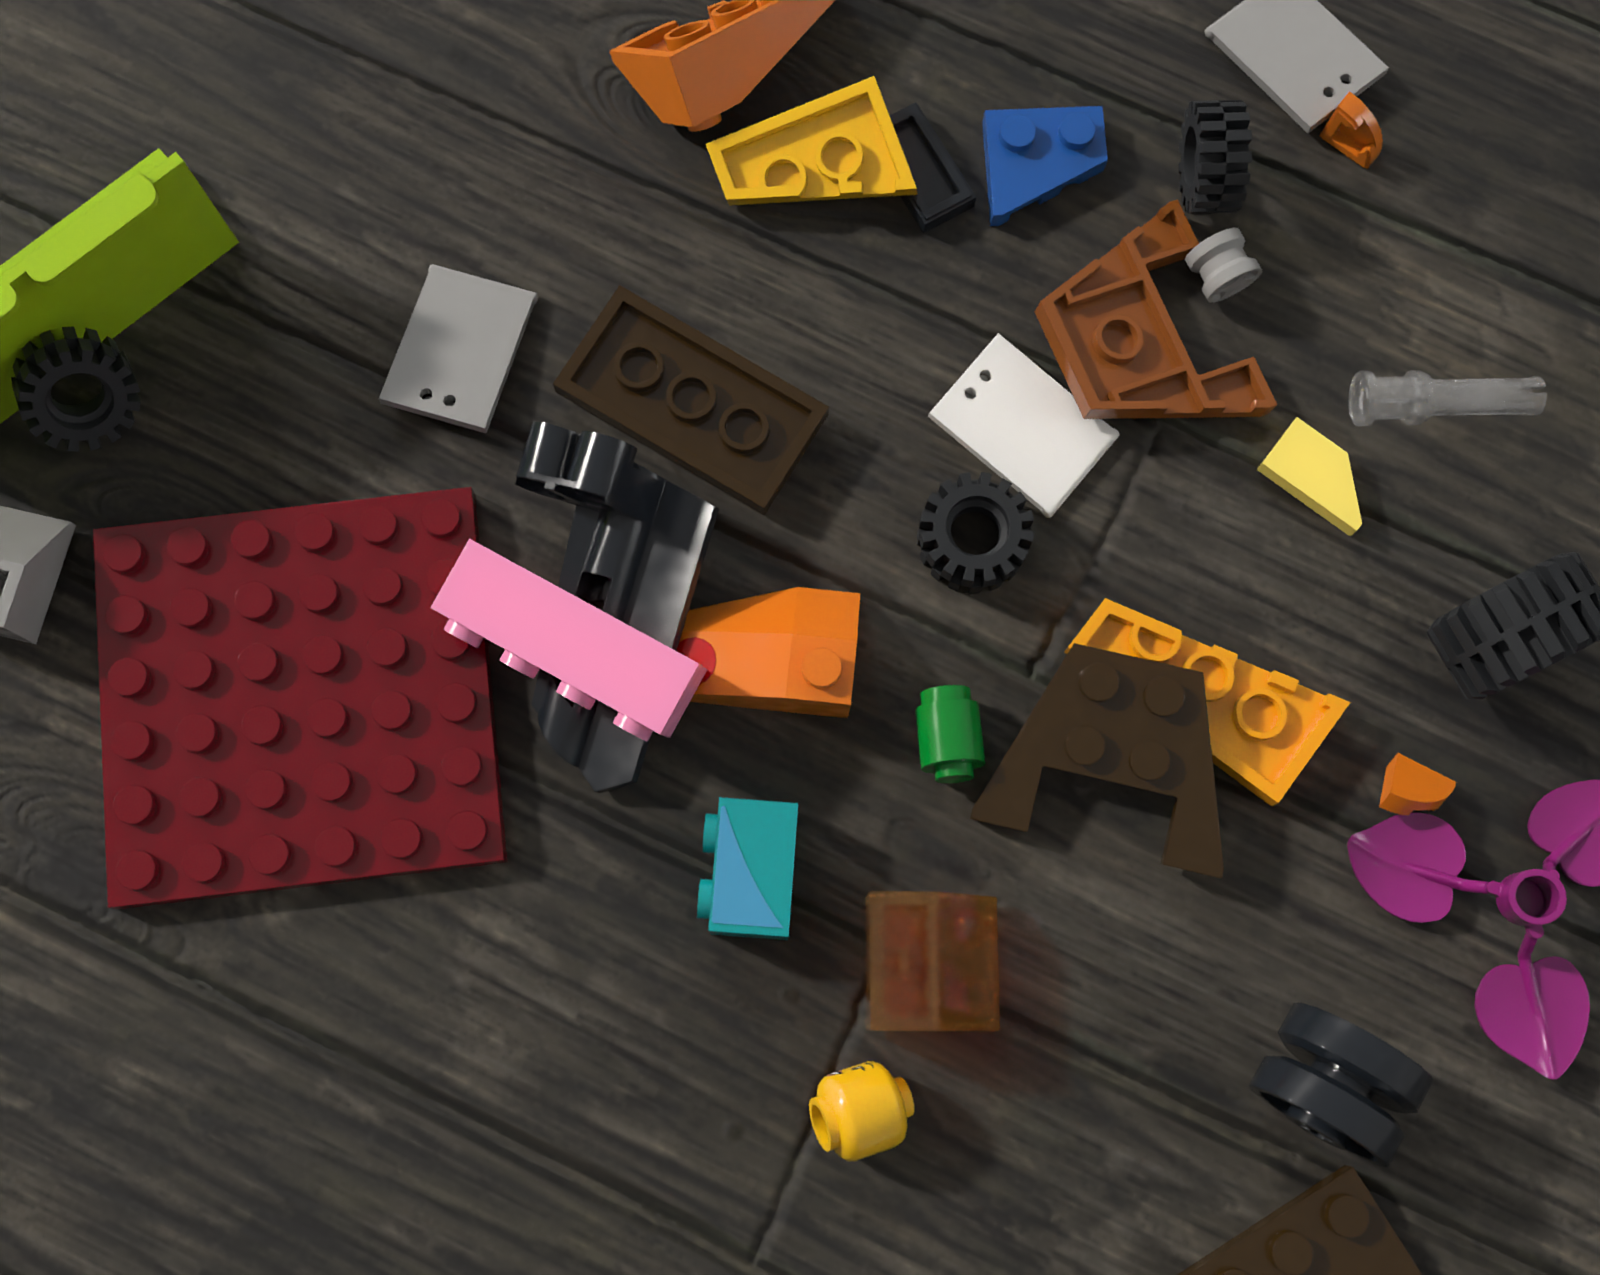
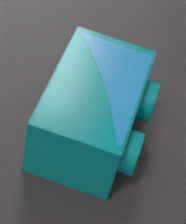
[697,797,798,940]

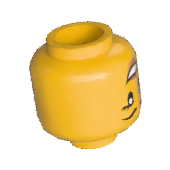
[809,1061,914,1162]

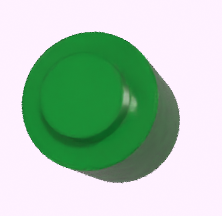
[915,685,986,783]

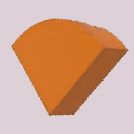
[1320,91,1383,169]
[1379,753,1456,815]

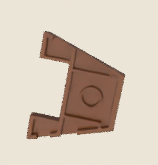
[1035,199,1277,419]

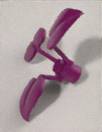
[1347,779,1600,1079]

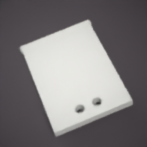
[928,333,1119,518]

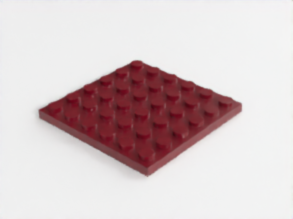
[93,487,507,910]

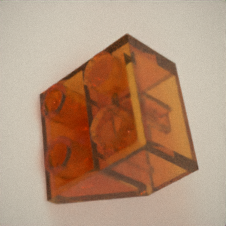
[865,891,1000,1031]

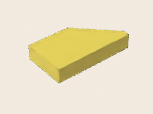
[1257,417,1362,536]

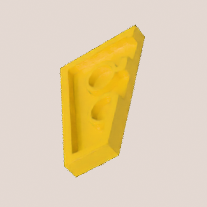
[706,76,918,206]

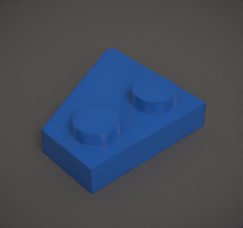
[982,106,1108,226]

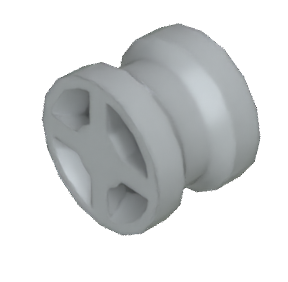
[1185,227,1263,303]

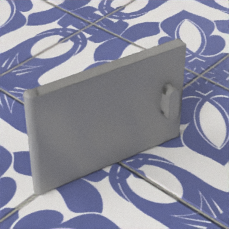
[1204,0,1389,133]
[379,264,538,433]

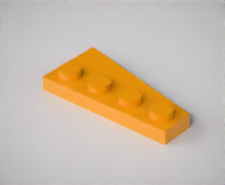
[1064,598,1351,806]

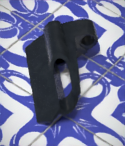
[515,421,719,793]

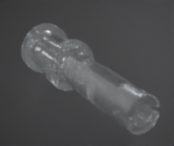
[1349,370,1547,427]

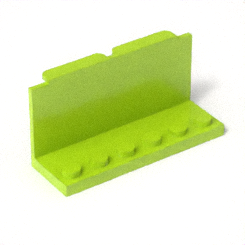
[0,148,239,424]

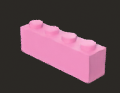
[430,539,707,742]

